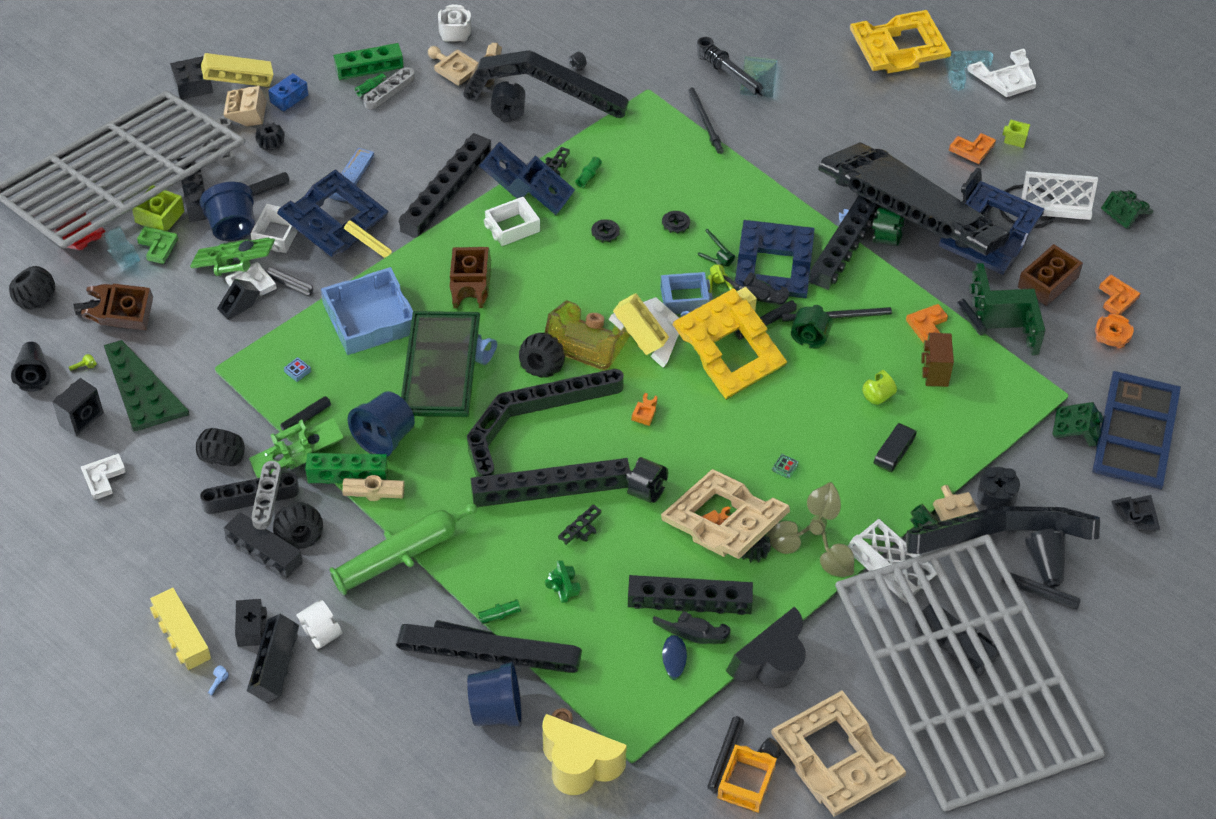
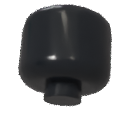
[569,51,587,70]
[757,737,781,759]

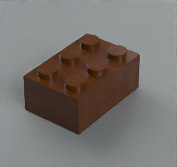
[1017,244,1083,306]

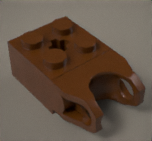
[449,247,492,309]
[81,283,153,330]

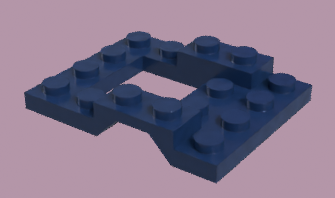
[277,169,389,257]
[939,181,1045,275]
[734,220,815,299]

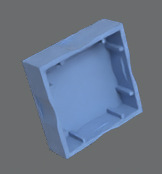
[321,267,413,355]

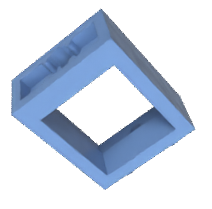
[660,272,712,314]

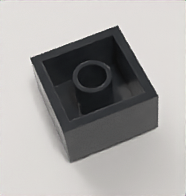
[170,56,213,100]
[52,378,104,436]

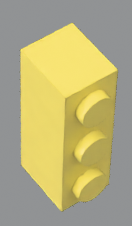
[613,293,669,355]

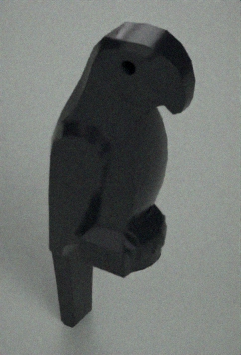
[723,272,789,305]
[653,611,731,644]

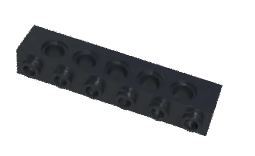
[627,575,753,615]

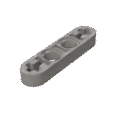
[363,67,414,110]
[252,461,281,530]

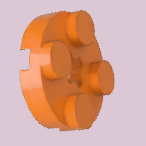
[1095,314,1134,348]

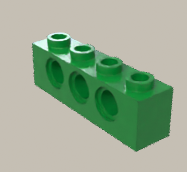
[333,43,404,80]
[305,453,388,484]

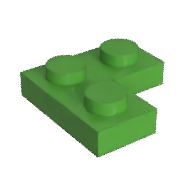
[137,226,179,264]

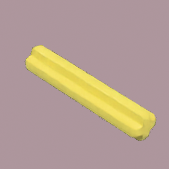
[344,220,392,258]

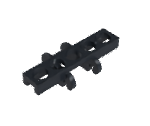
[545,147,570,176]
[558,504,601,545]

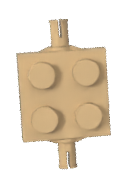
[933,485,979,521]

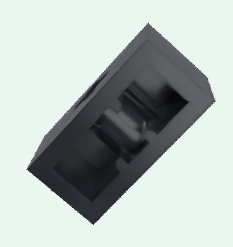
[235,599,267,647]

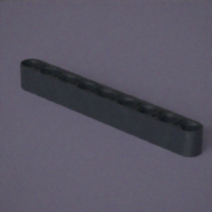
[396,624,582,673]

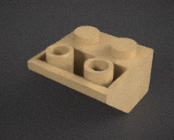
[223,86,267,127]

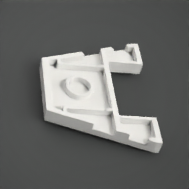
[968,48,1036,97]
[609,297,679,367]

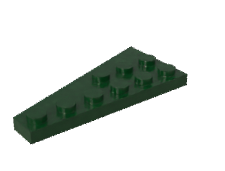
[104,340,190,432]

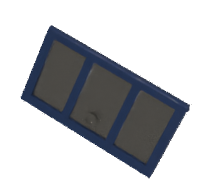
[1092,371,1181,490]

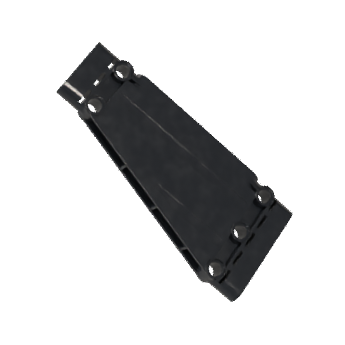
[818,142,1010,256]

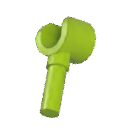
[69,354,97,371]

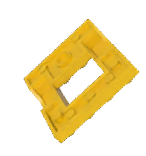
[850,10,951,73]
[672,288,787,399]

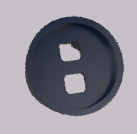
[200,181,255,241]
[347,391,415,457]
[467,662,522,727]

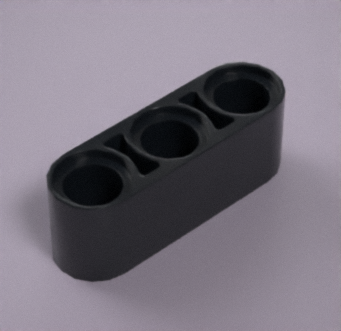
[873,423,917,472]

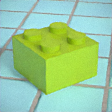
[132,185,185,231]

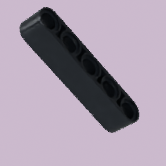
[200,472,299,514]

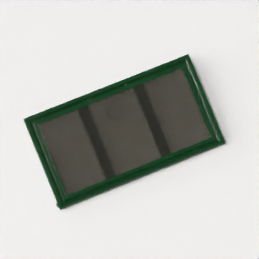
[401,311,480,417]

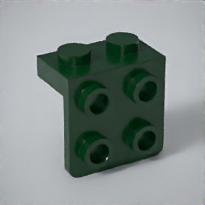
[1052,402,1103,447]

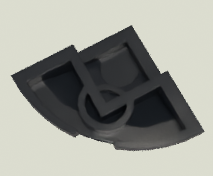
[1111,495,1160,531]

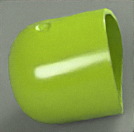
[862,370,897,405]

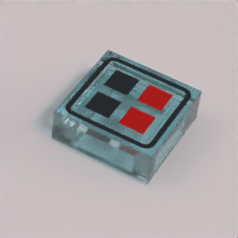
[772,453,799,479]

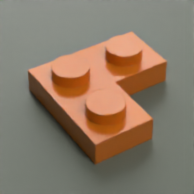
[949,133,996,164]
[1099,274,1141,315]
[906,304,948,344]

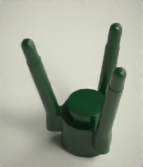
[698,229,735,267]
[910,504,940,528]

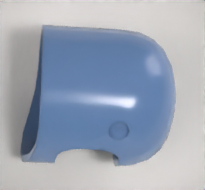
[463,334,497,365]

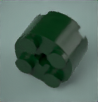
[872,207,905,246]
[791,305,833,349]

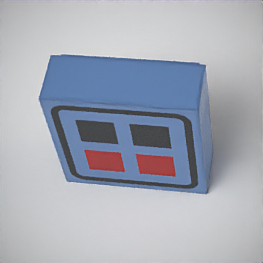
[284,357,311,382]

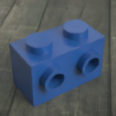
[268,73,309,112]

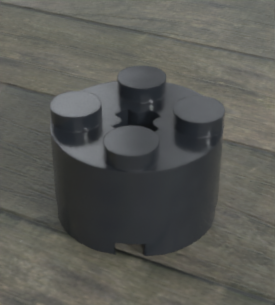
[490,81,526,122]
[626,457,669,503]
[977,467,1020,509]

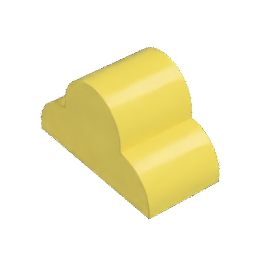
[542,714,627,795]

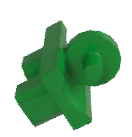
[545,560,581,603]

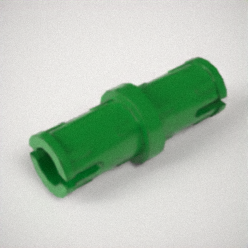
[355,73,386,97]
[575,156,602,188]
[478,599,521,625]

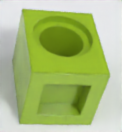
[1002,119,1030,148]

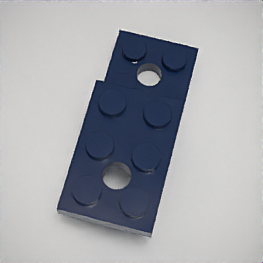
[479,141,575,215]

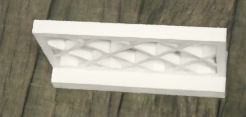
[1021,171,1098,220]
[848,519,937,604]

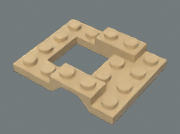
[661,469,790,559]
[771,691,906,817]

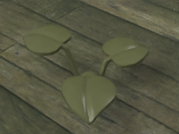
[766,482,854,577]

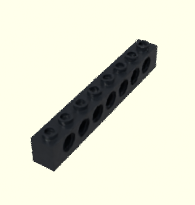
[398,133,491,238]
[809,195,883,290]
[470,458,630,507]

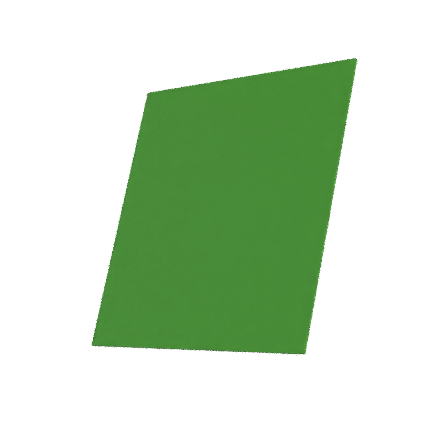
[215,90,1068,763]

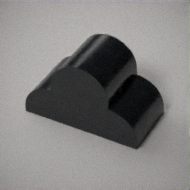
[726,606,806,688]

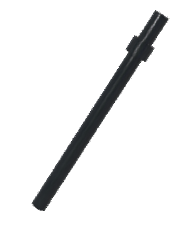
[688,87,724,154]
[782,307,892,322]

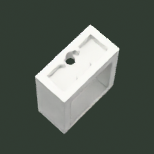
[484,197,540,246]
[251,204,298,253]

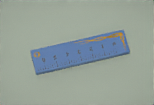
[329,148,374,203]

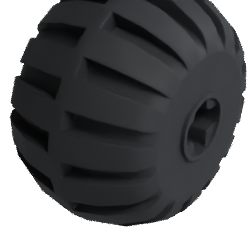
[9,266,56,310]
[519,332,565,378]
[196,428,245,466]
[273,502,323,550]

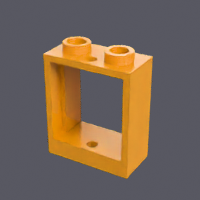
[717,744,777,813]

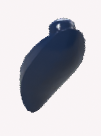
[662,635,687,680]

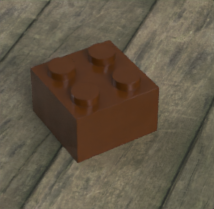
[921,333,954,387]

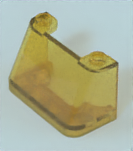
[544,300,630,370]

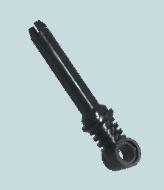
[697,37,764,98]

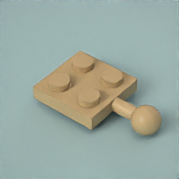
[428,46,478,86]

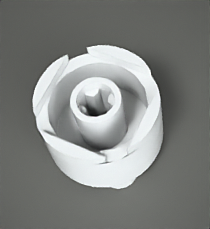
[438,5,472,42]
[296,600,343,650]

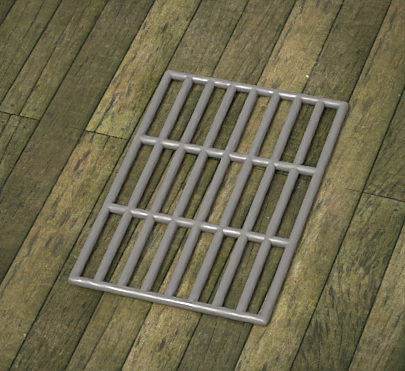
[0,91,246,248]
[835,535,1105,812]

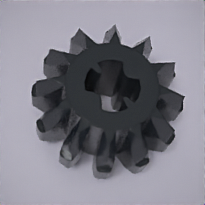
[255,122,285,150]
[742,534,771,563]

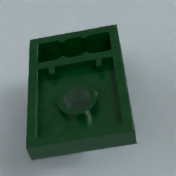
[969,263,1046,355]

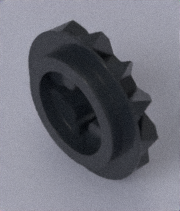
[662,211,690,234]
[591,219,620,243]

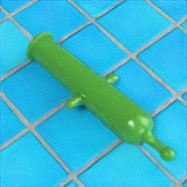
[329,503,477,596]

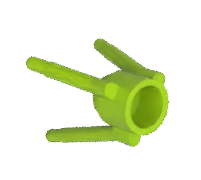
[708,264,733,293]

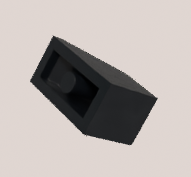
[217,279,260,320]

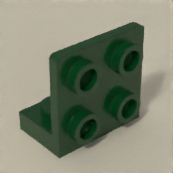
[1101,190,1153,229]

